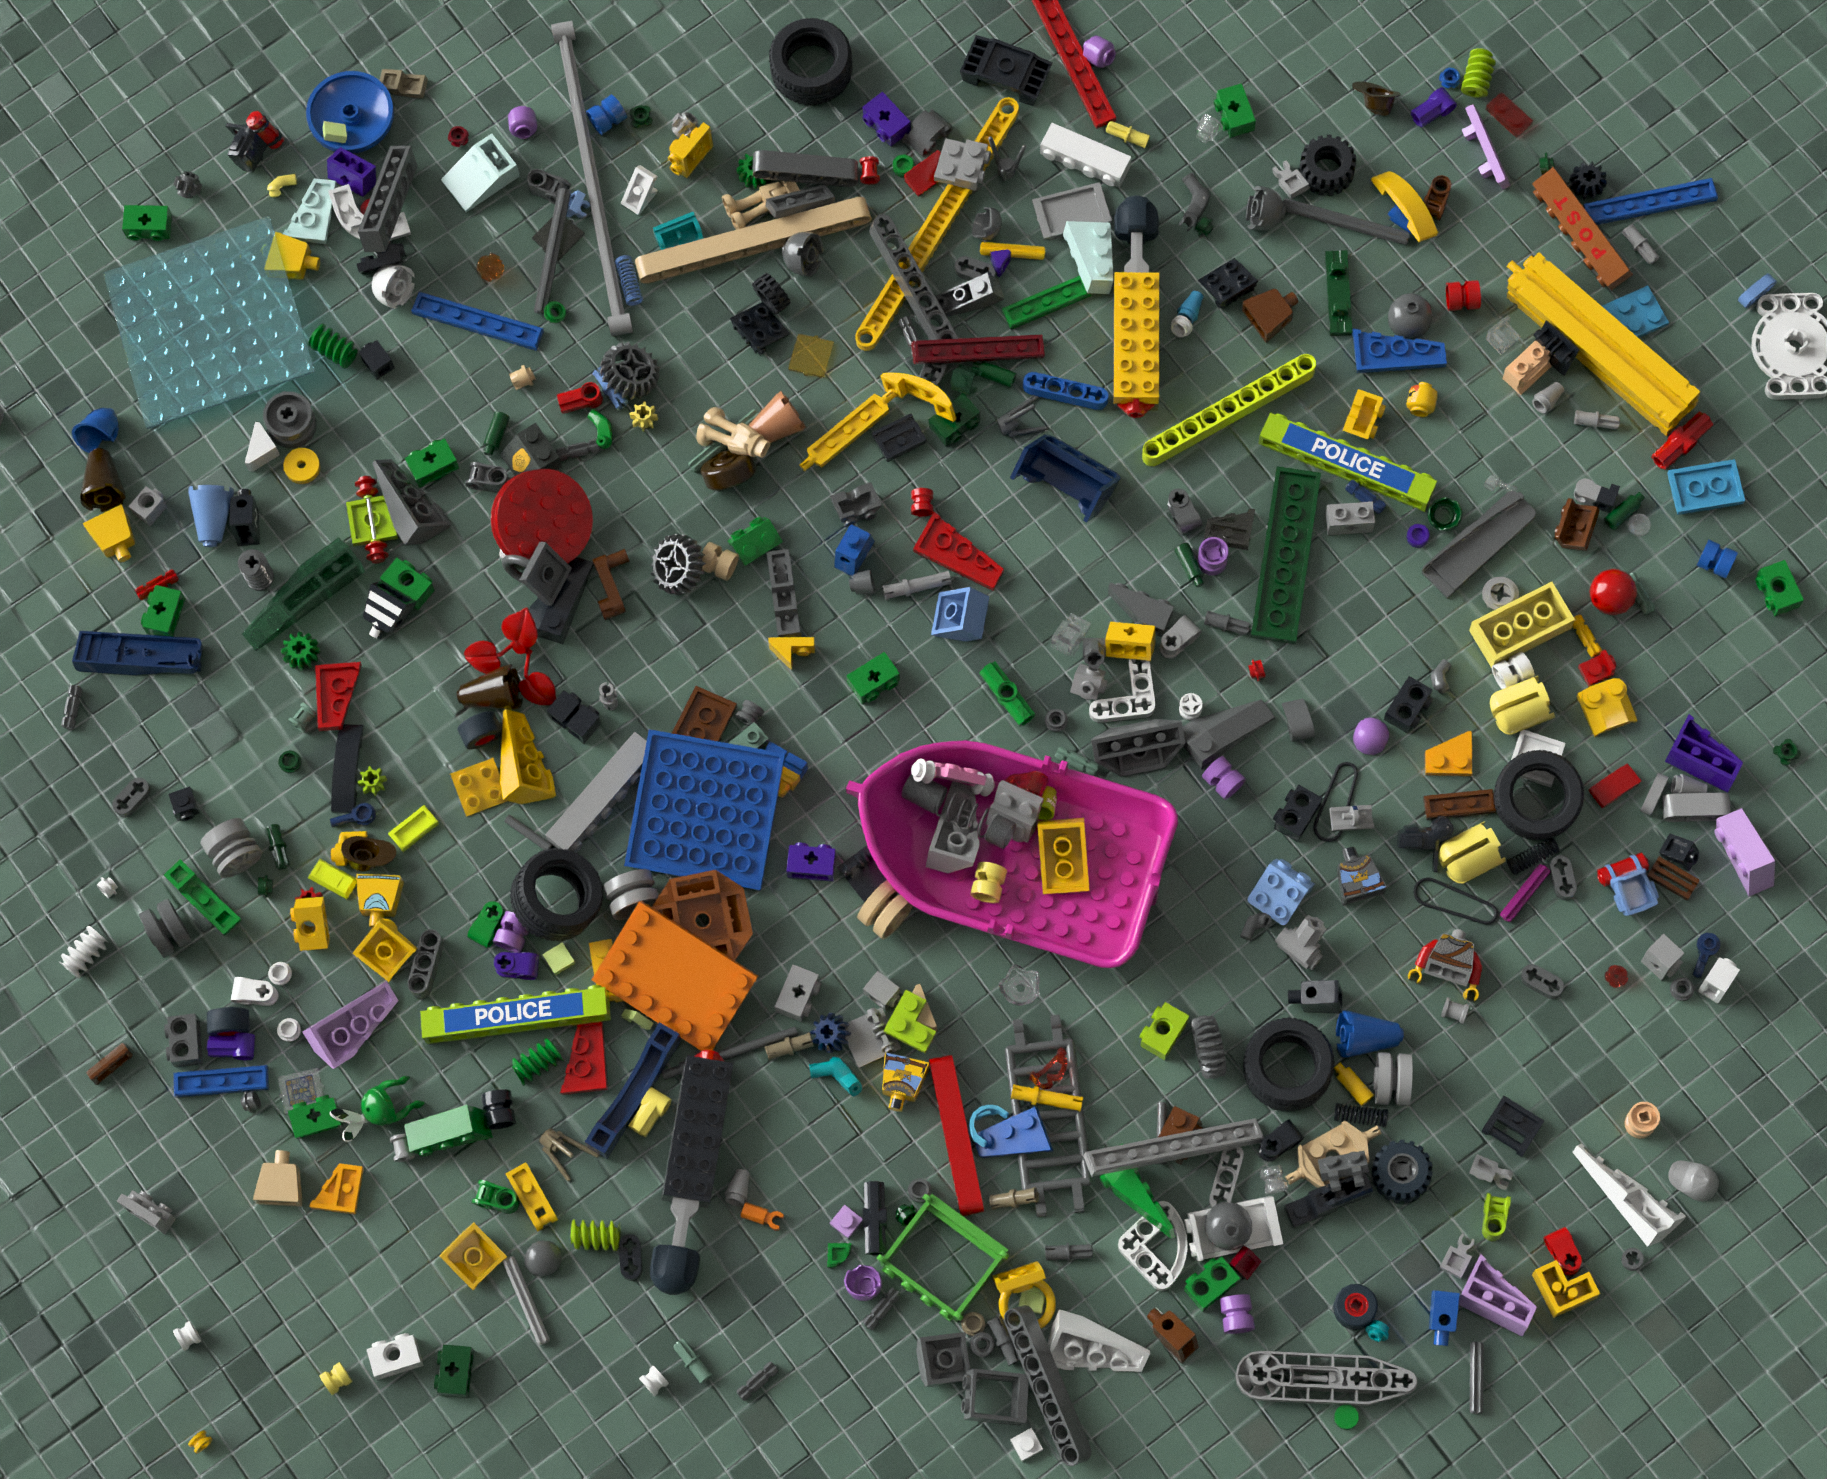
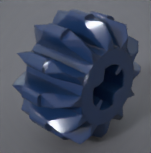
[810,1013,851,1053]

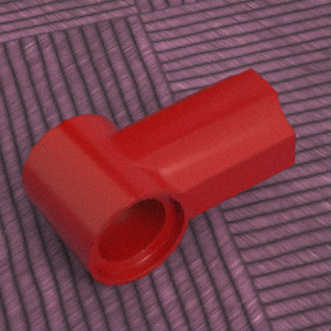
[557,382,603,414]

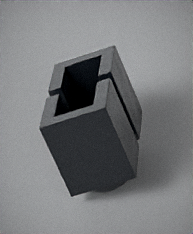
[547,690,601,744]

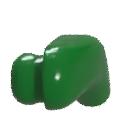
[587,409,613,449]

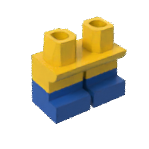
[765,741,808,798]

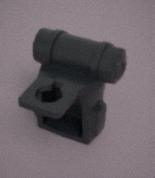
[1397,816,1454,872]

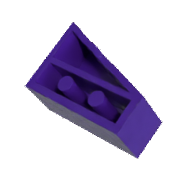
[1665,714,1743,793]

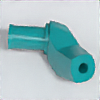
[809,1057,862,1097]

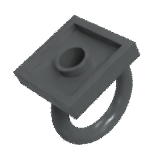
[502,542,572,606]

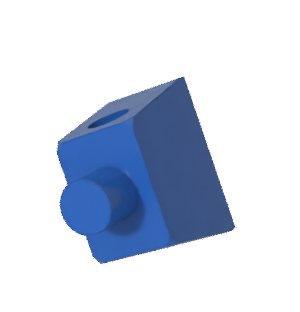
[834,525,875,577]
[1429,1291,1460,1346]

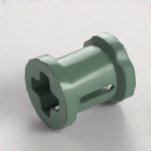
[288,702,317,733]

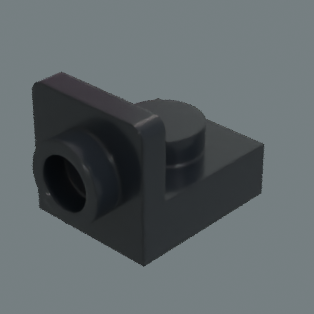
[168,786,200,821]
[1659,833,1699,871]

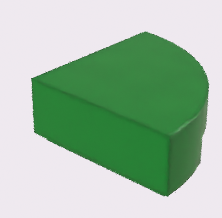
[827,1243,852,1268]

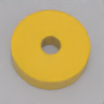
[283,448,320,484]

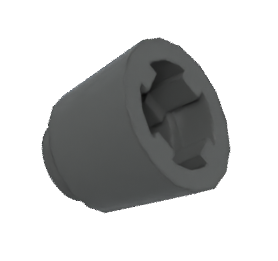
[849,569,875,594]

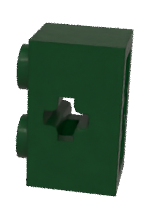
[928,393,980,446]
[434,1344,474,1398]

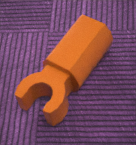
[741,1202,784,1231]

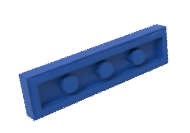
[173,1065,269,1097]

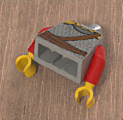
[1408,929,1482,1001]

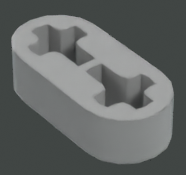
[1640,772,1669,816]

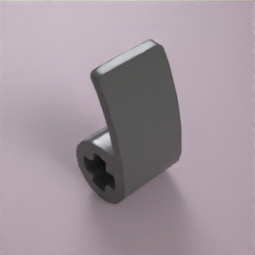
[1282,699,1315,742]

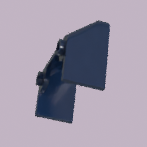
[1010,434,1121,523]

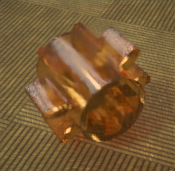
[477,253,504,282]

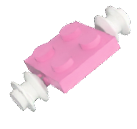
[911,759,995,796]

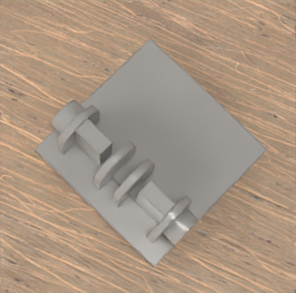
[845,1007,901,1068]

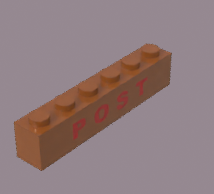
[1532,167,1633,291]

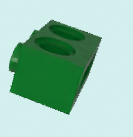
[1184,1256,1240,1312]

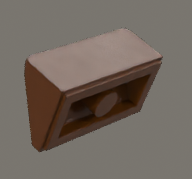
[86,1043,133,1085]

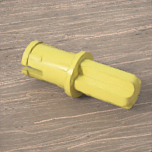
[1106,121,1150,149]

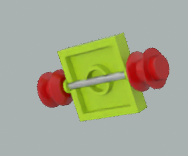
[346,476,398,564]

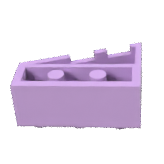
[1714,808,1775,896]

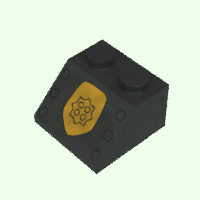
[500,423,562,476]

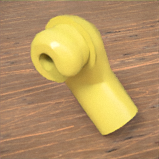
[267,174,297,197]

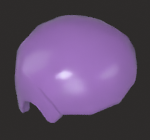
[1353,717,1389,755]
[844,1265,882,1301]

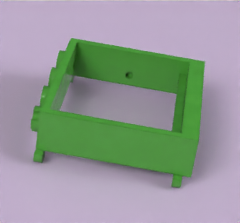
[876,1194,1009,1322]

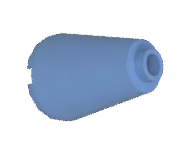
[188,485,234,547]

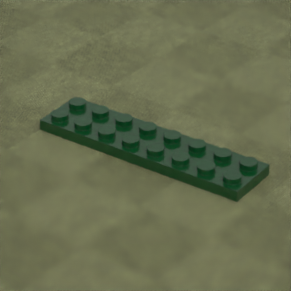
[1251,466,1321,644]

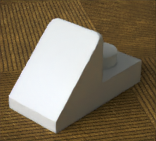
[621,165,658,215]

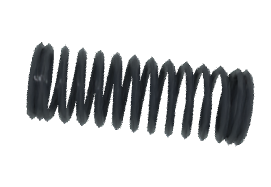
[1507,838,1560,875]
[1334,1103,1388,1127]

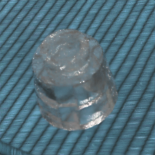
[1195,114,1224,143]

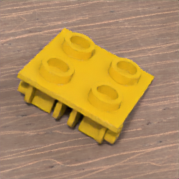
[450,758,507,816]

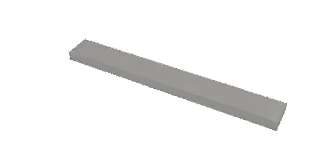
[1083,1118,1264,1177]

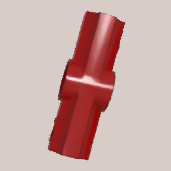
[1651,411,1713,470]

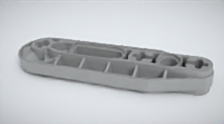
[1235,1351,1417,1406]

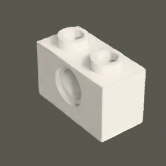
[367,1333,424,1380]

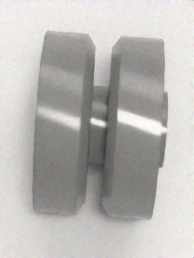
[603,869,659,920]
[1373,1052,1412,1106]

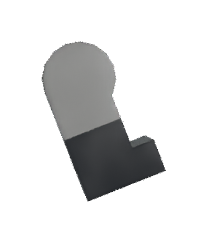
[1574,478,1620,513]

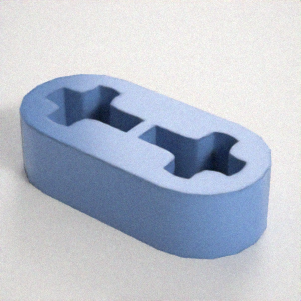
[1738,273,1777,309]

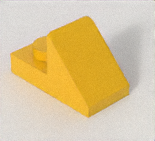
[768,637,815,670]

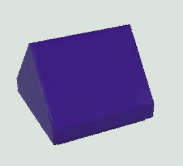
[991,249,1011,277]

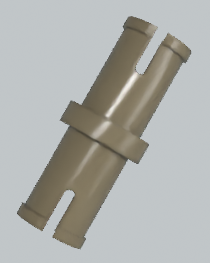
[765,1032,814,1061]
[989,1187,1039,1210]

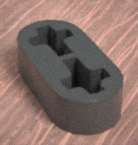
[955,256,995,281]
[112,778,151,817]
[1549,855,1577,900]
[1521,964,1564,999]

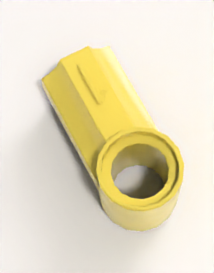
[628,1087,672,1137]

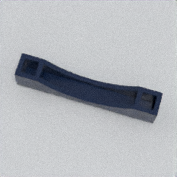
[585,1022,682,1159]

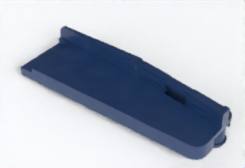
[72,631,203,675]

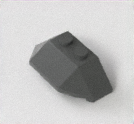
[1091,719,1185,777]

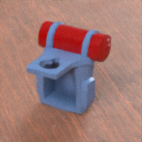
[1597,852,1659,916]

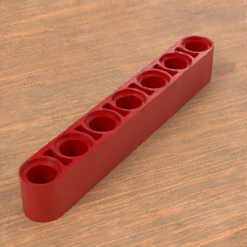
[929,1055,984,1216]

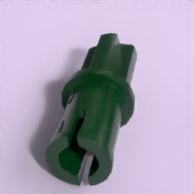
[265,824,289,870]

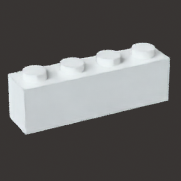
[1040,123,1131,188]

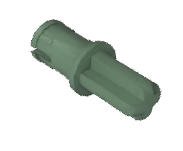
[673,1339,712,1384]

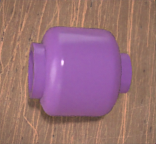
[1083,36,1116,68]
[508,106,537,139]

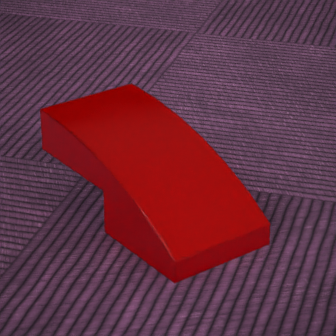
[1588,763,1642,808]

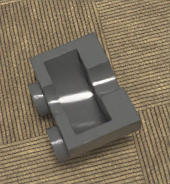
[903,108,952,156]
[830,482,881,528]

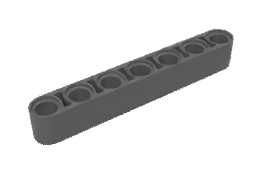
[1004,1305,1091,1466]

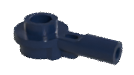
[330,803,376,827]
[1692,933,1720,978]

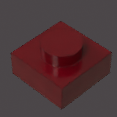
[1229,1246,1262,1280]

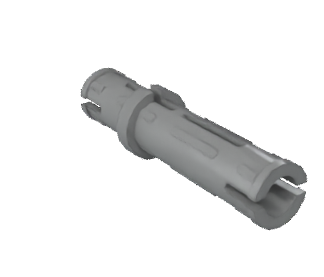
[882,571,952,600]

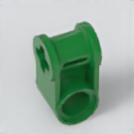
[467,901,505,948]
[471,1180,520,1214]

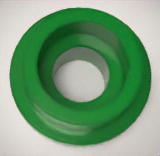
[544,301,566,323]

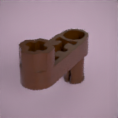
[592,548,630,620]

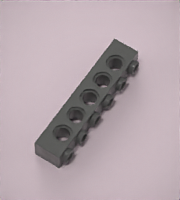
[358,145,417,252]

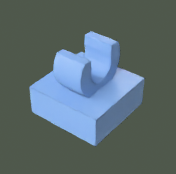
[566,190,590,218]

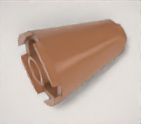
[748,391,806,443]

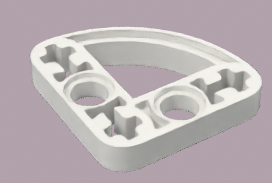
[1118,1201,1188,1291]

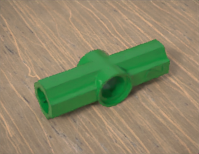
[979,661,1035,727]

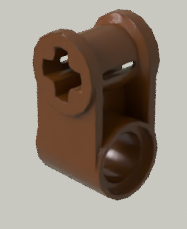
[1423,175,1452,221]

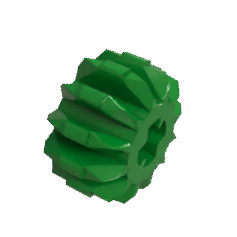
[736,151,771,190]
[281,631,321,671]

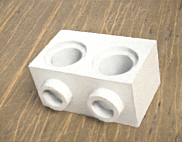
[1698,957,1740,1004]

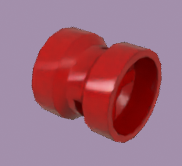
[911,488,934,517]

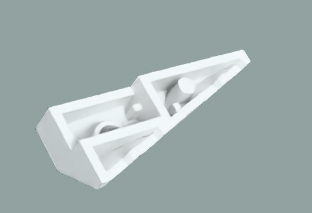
[1573,1144,1686,1247]

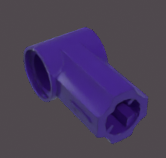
[1411,87,1457,128]
[207,1033,255,1061]

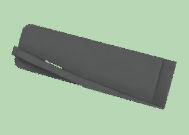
[1421,491,1536,599]

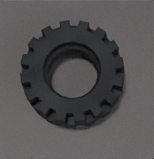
[752,272,791,315]

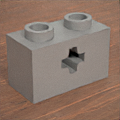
[1325,502,1375,535]
[1641,934,1684,981]
[774,965,822,1022]

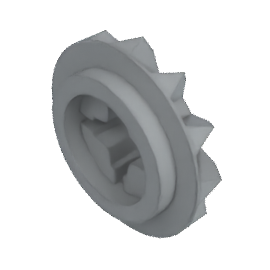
[1482,577,1519,610]

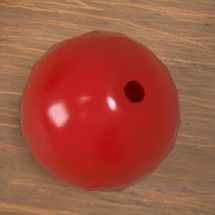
[1589,568,1637,616]

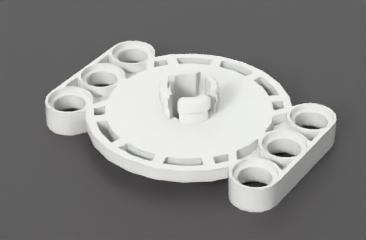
[1751,293,1827,400]

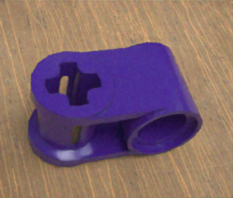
[493,952,539,980]

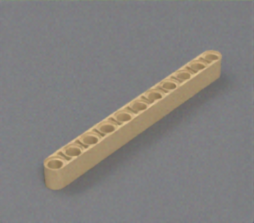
[635,197,871,283]

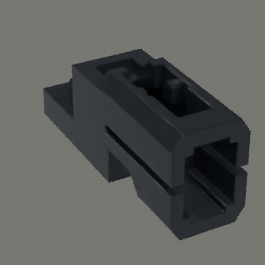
[1284,1173,1373,1228]

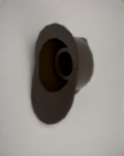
[1352,82,1401,116]
[341,836,397,872]

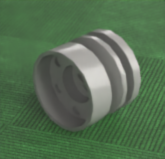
[200,818,262,878]

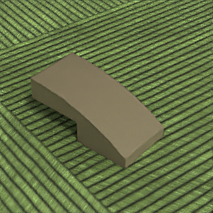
[380,69,428,98]

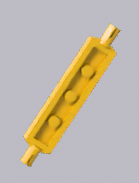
[799,389,897,471]

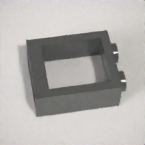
[961,1369,1029,1426]

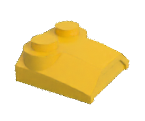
[1577,678,1638,737]
[352,918,417,982]
[440,1222,507,1290]

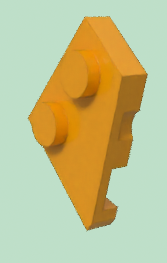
[1425,731,1472,776]
[309,1163,364,1214]

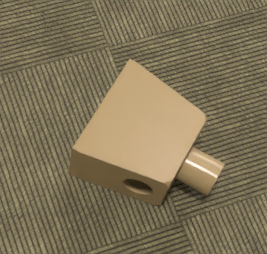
[253,1150,302,1206]

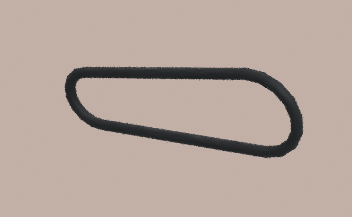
[1313,762,1358,842]
[1413,877,1498,925]

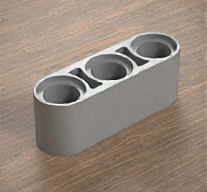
[1662,793,1731,822]

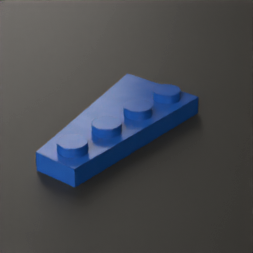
[1352,329,1447,373]

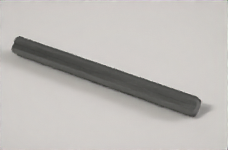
[534,188,571,315]
[1283,198,1410,245]

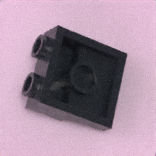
[357,241,406,274]

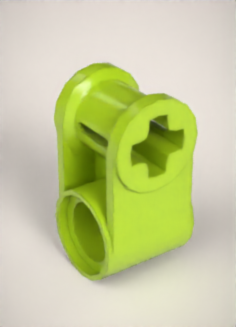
[1482,1193,1511,1241]

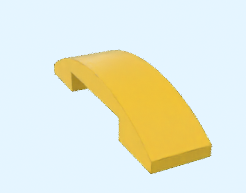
[1371,171,1438,242]
[880,373,956,422]

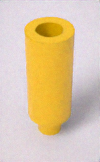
[1334,1062,1374,1106]

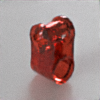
[1004,771,1049,797]

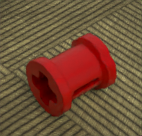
[860,156,880,185]

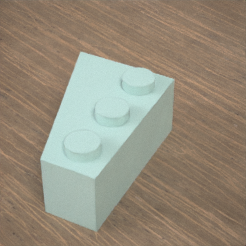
[1063,221,1113,294]

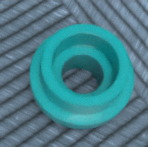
[1366,1320,1389,1342]

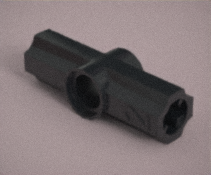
[863,1181,887,1256]

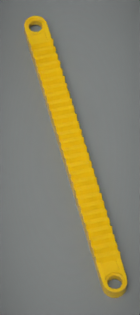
[855,97,1019,351]

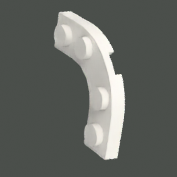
[328,184,411,241]

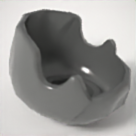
[972,207,1002,241]
[524,1240,562,1276]

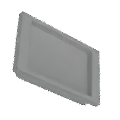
[1032,182,1112,240]

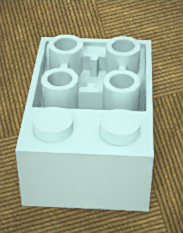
[441,133,520,212]

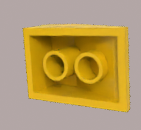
[1038,818,1089,894]

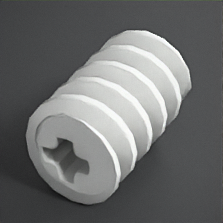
[59,926,108,978]

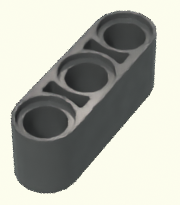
[407,929,444,999]

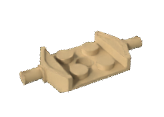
[1285,1121,1381,1188]

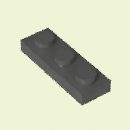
[765,184,835,218]

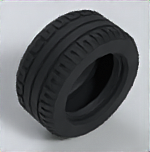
[769,18,853,105]
[1494,750,1584,840]
[510,848,604,941]
[1243,1017,1335,1112]

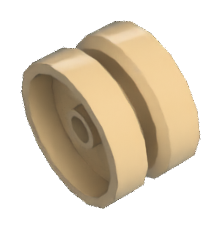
[857,880,913,940]

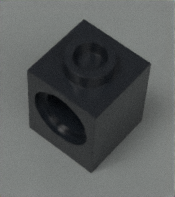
[359,340,395,380]

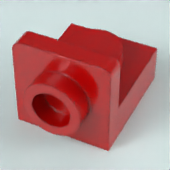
[1578,650,1617,687]

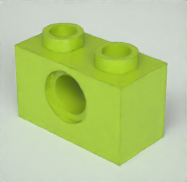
[1139,1002,1189,1061]

